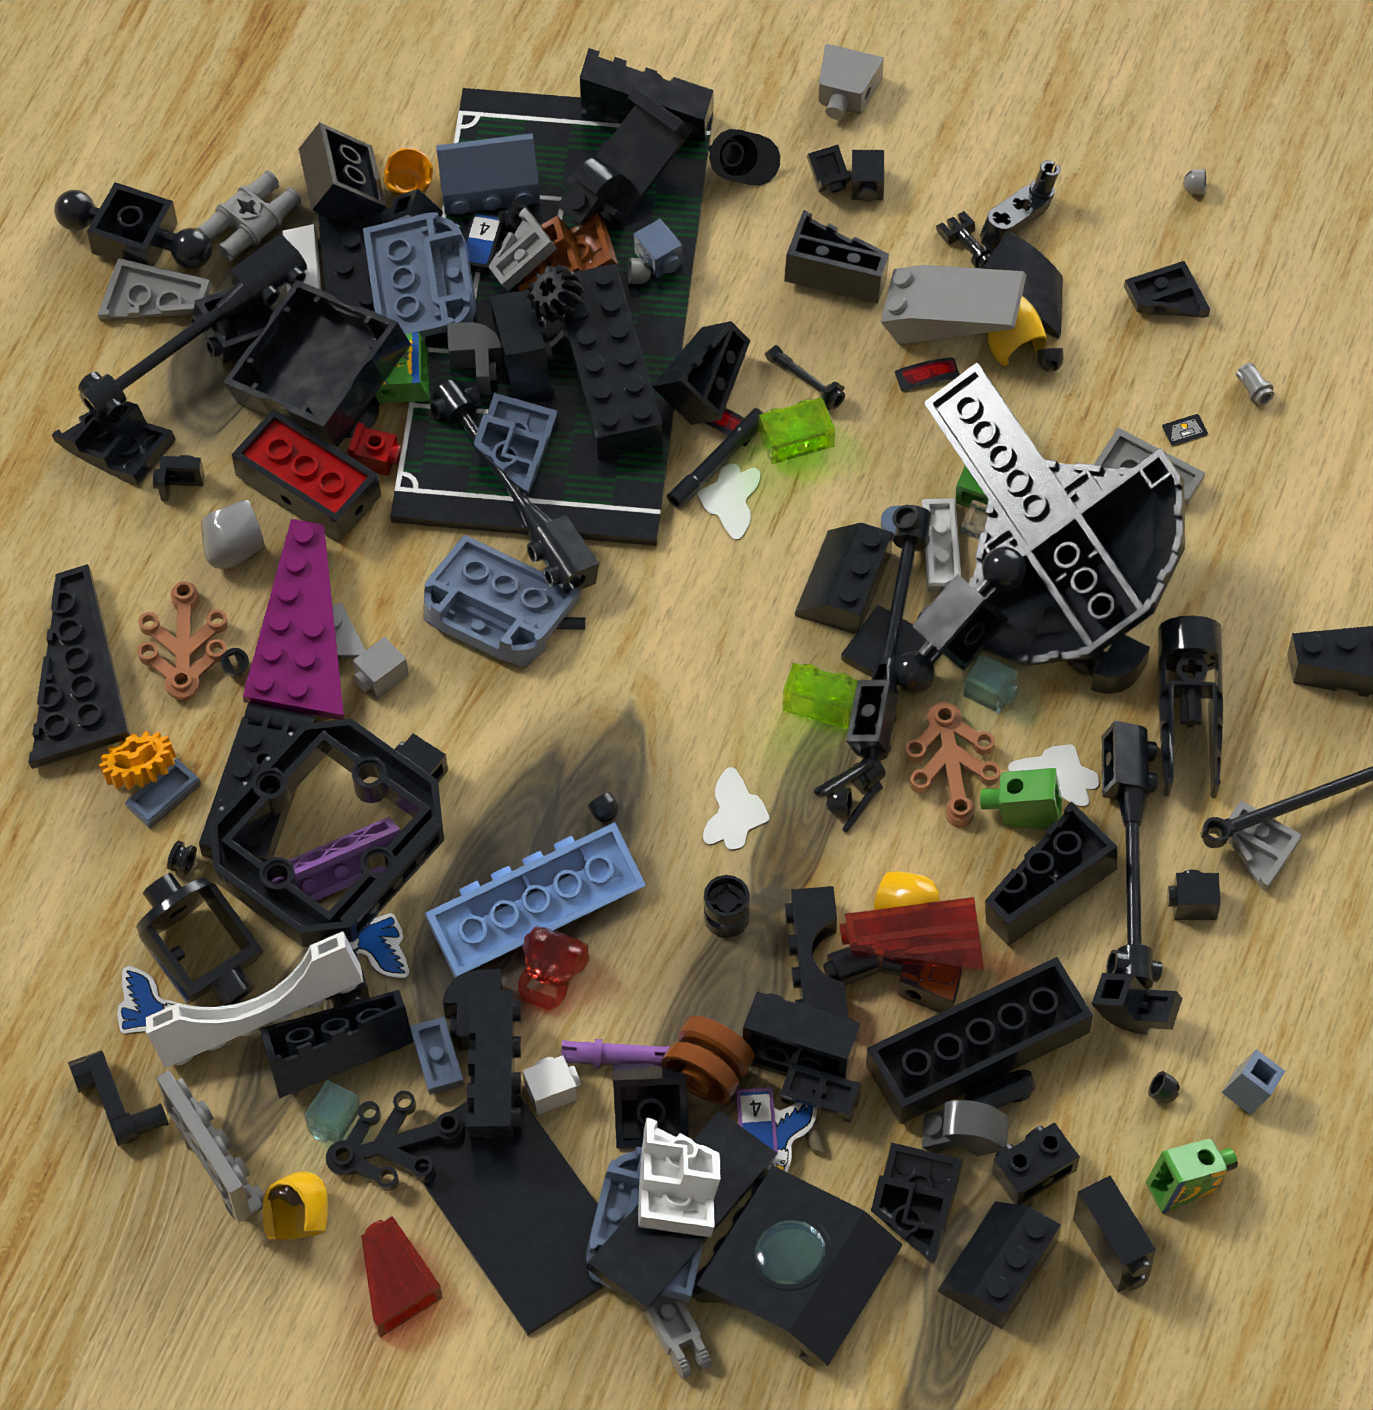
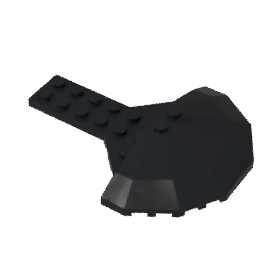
[924,363,1185,666]

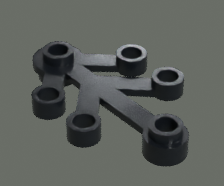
[326,1091,465,1191]

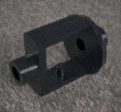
[136,873,263,1006]

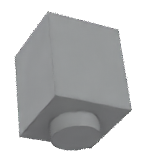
[353,636,409,699]

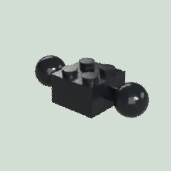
[54,182,212,269]
[895,547,1026,694]

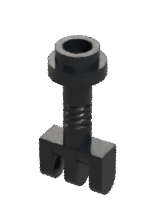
[936,211,994,269]

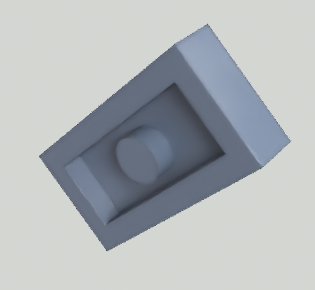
[410,1017,464,1095]

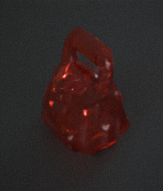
[518,925,590,1011]

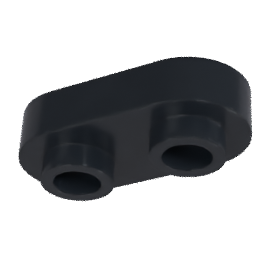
[965,1070,1036,1110]

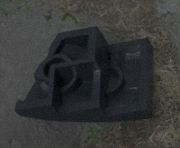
[982,231,1063,339]
[52,401,176,485]
[871,1142,964,1262]

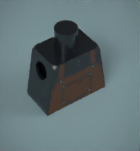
[881,937,968,1013]

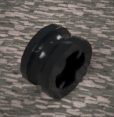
[167,840,197,876]

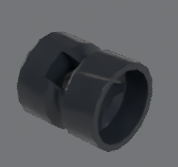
[703,875,750,938]

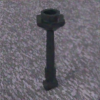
[765,345,845,410]

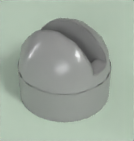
[1183,169,1207,195]
[627,258,651,284]

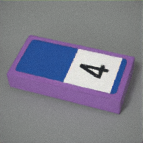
[736,1087,778,1155]

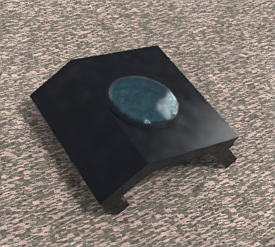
[691,1165,903,1366]

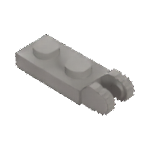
[643,1295,712,1379]

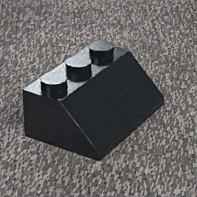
[299,122,386,222]
[795,522,893,634]
[742,991,861,1079]
[938,1201,1061,1329]

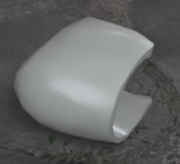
[201,500,265,569]

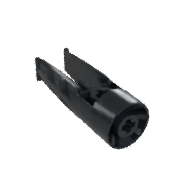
[1158,615,1223,798]

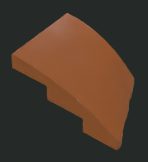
[518,213,618,293]

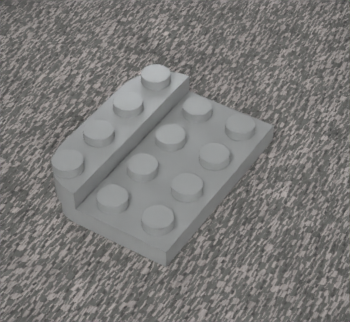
[156,1070,264,1224]

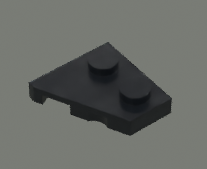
[1124,261,1210,318]

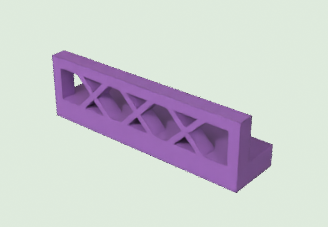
[271,817,401,901]

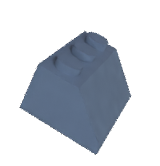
[436,133,540,215]

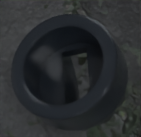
[1037,348,1064,372]
[221,648,249,676]
[826,788,852,816]
[588,792,618,822]
[1148,1071,1180,1103]

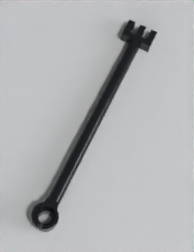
[1200,766,1373,848]

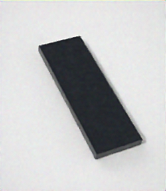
[586,1111,777,1313]

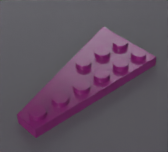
[243,519,344,720]

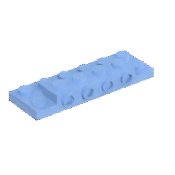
[424,822,646,978]

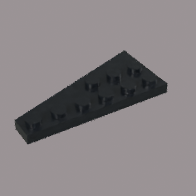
[318,207,391,312]
[28,564,131,769]

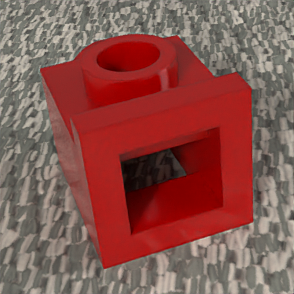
[348,422,401,476]

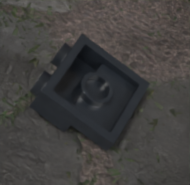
[191,288,273,364]

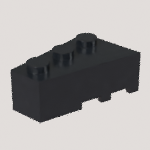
[1287,626,1373,697]

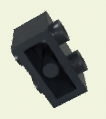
[992,1122,1080,1205]

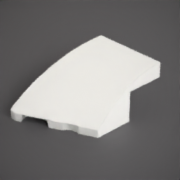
[638,1118,720,1237]

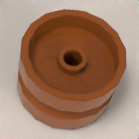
[661,1016,755,1104]

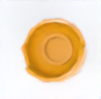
[383,148,433,196]

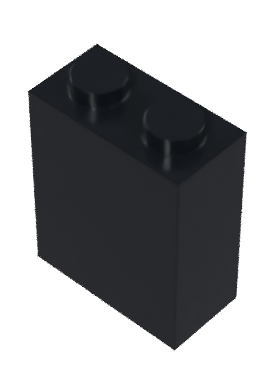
[1073,1175,1156,1293]

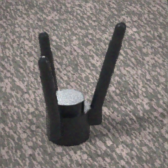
[814,755,886,832]

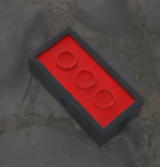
[231,409,381,542]

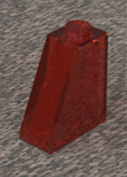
[361,1216,443,1338]

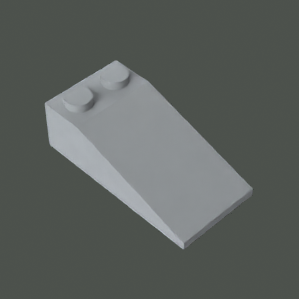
[881,265,1026,345]

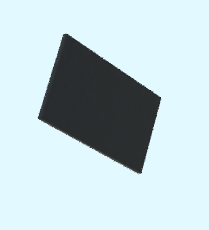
[401,1094,605,1336]

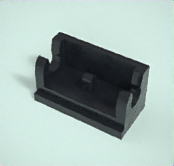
[780,1062,861,1123]

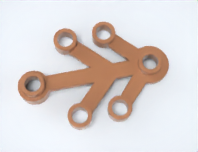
[137,581,228,701]
[905,702,1000,827]

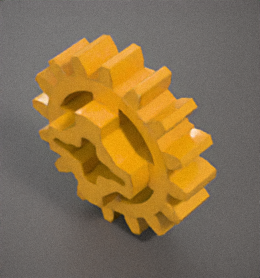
[99,731,176,790]

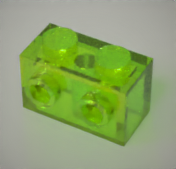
[759,397,835,464]
[783,662,858,729]

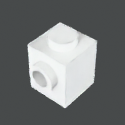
[522,1056,581,1115]

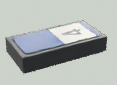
[465,211,505,274]

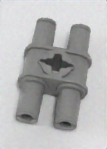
[197,170,301,262]

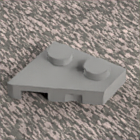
[1227,801,1302,892]

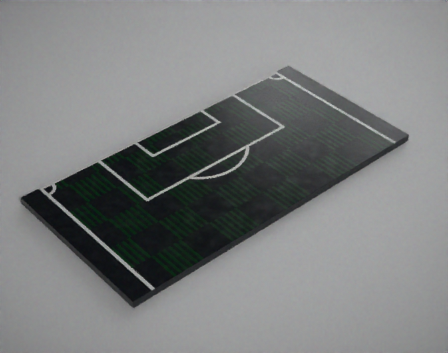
[390,88,714,546]

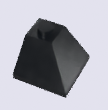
[613,1063,689,1148]

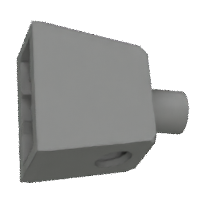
[819,44,884,120]

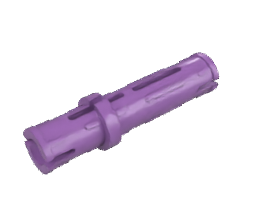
[561,1039,670,1068]

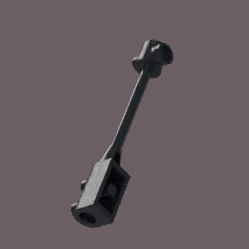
[78,234,307,420]
[430,379,599,593]
[846,505,932,760]
[1101,721,1162,989]

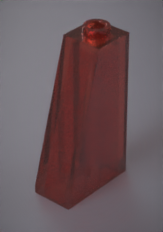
[839,897,984,972]

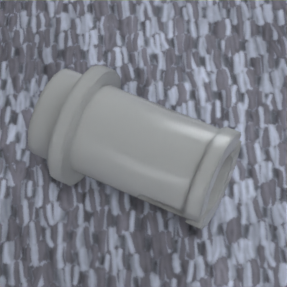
[1236,363,1274,405]

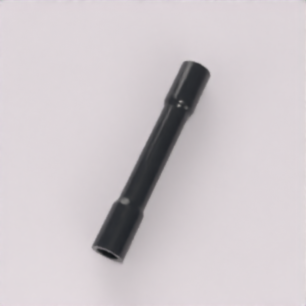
[667,408,768,509]

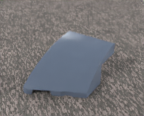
[474,393,558,493]

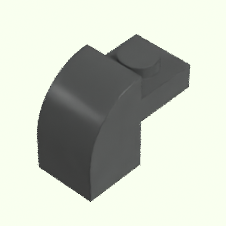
[447,322,503,395]
[922,1100,1009,1156]

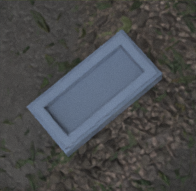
[125,758,201,829]

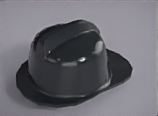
[708,129,781,185]

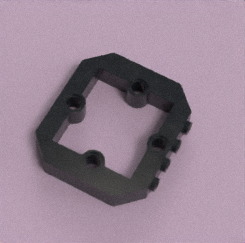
[210,719,444,947]

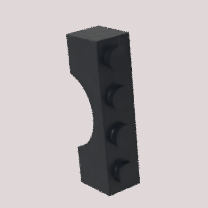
[785,886,848,1016]

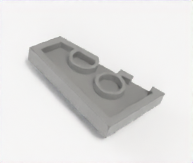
[98,258,212,321]
[1094,428,1205,505]

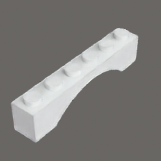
[146,931,363,1068]

